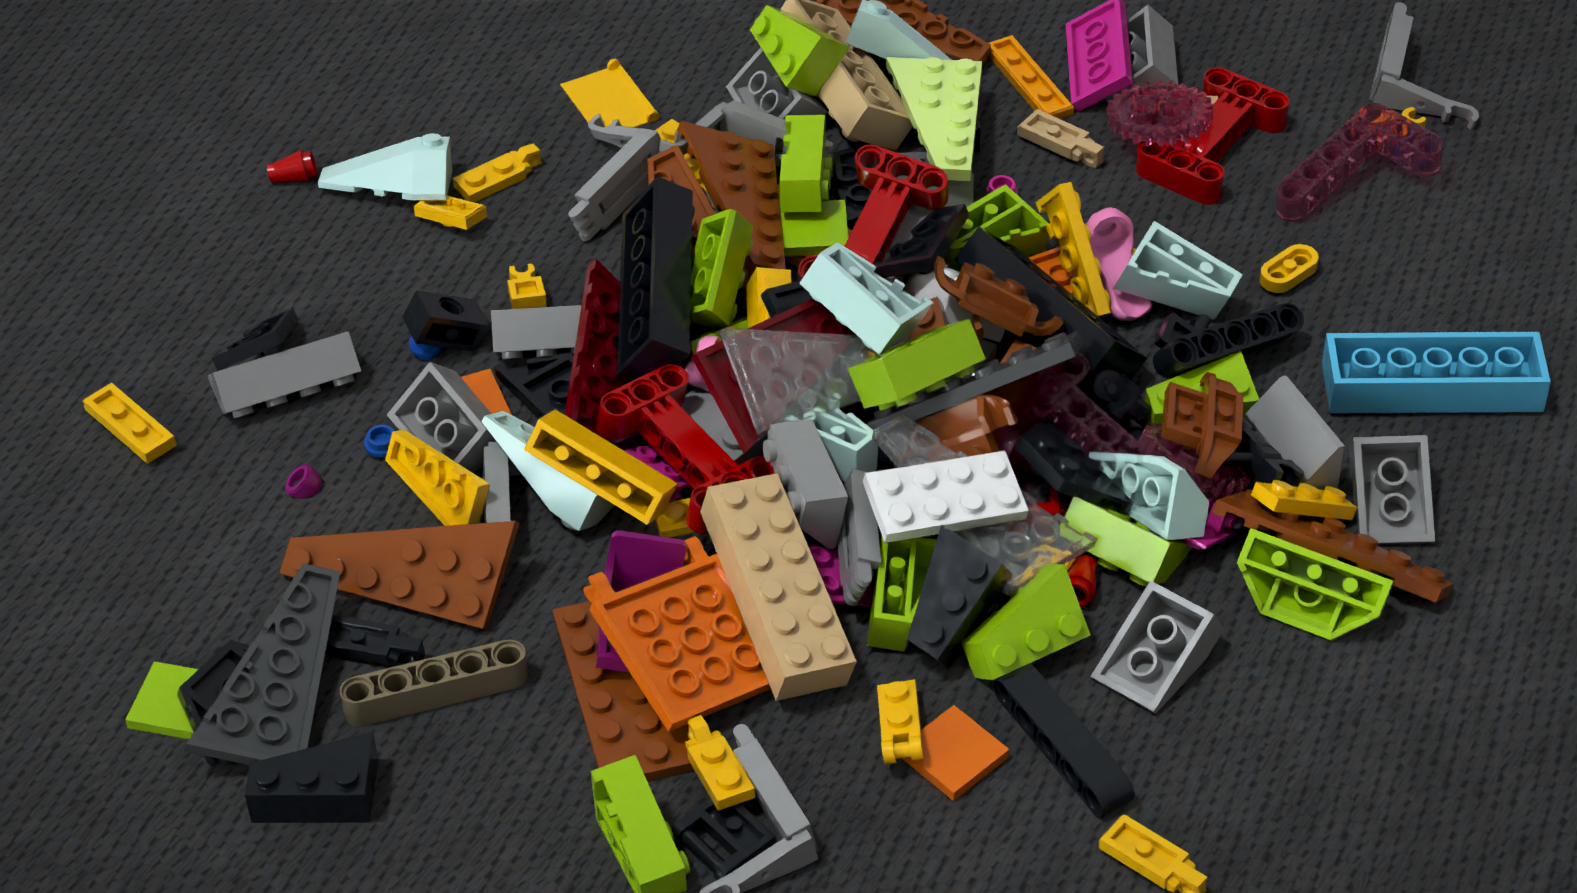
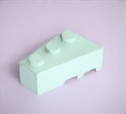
[1113,221,1243,320]
[799,242,934,355]

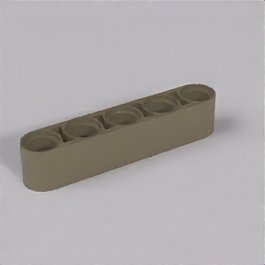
[340,639,528,726]

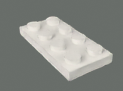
[863,451,1029,543]

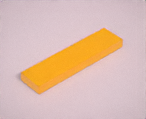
[989,35,1074,119]

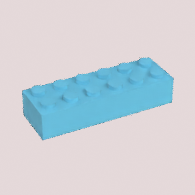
[1322,332,1551,413]

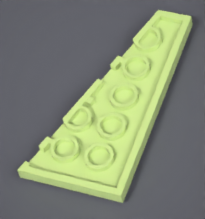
[886,57,982,181]

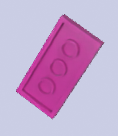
[1066,0,1133,112]

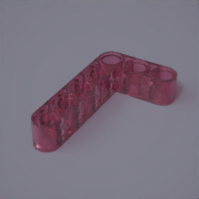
[1276,103,1444,222]

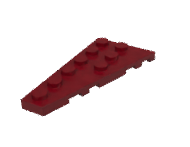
[565,259,630,438]
[692,298,856,453]

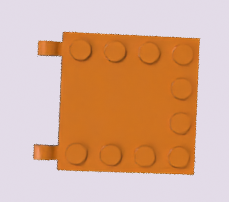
[583,536,771,732]

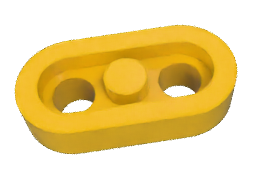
[1260,244,1319,293]

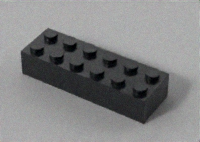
[616,176,695,382]
[954,227,1147,381]

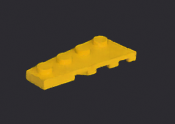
[1035,182,1111,319]
[385,429,490,526]

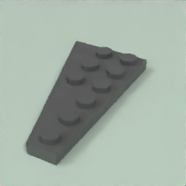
[867,331,1084,435]
[184,563,340,765]

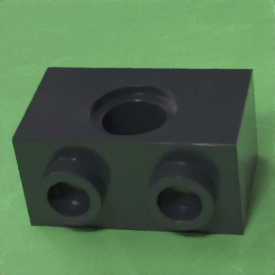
[402,290,489,352]

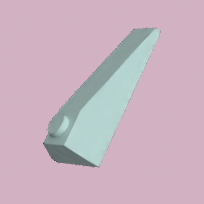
[846,0,952,60]
[318,133,453,200]
[482,411,614,531]
[1089,452,1209,540]

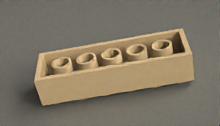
[781,0,913,151]
[700,473,857,701]

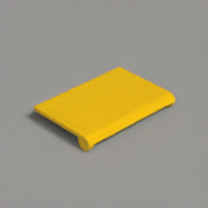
[560,59,659,128]

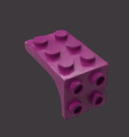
[596,531,686,672]

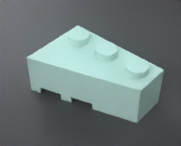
[768,386,878,483]

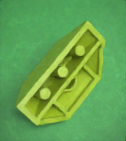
[1237,528,1394,641]

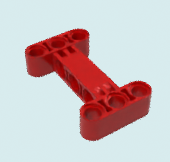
[1136,68,1290,205]
[798,144,949,280]
[596,364,774,534]

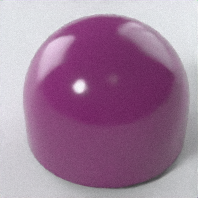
[285,464,323,499]

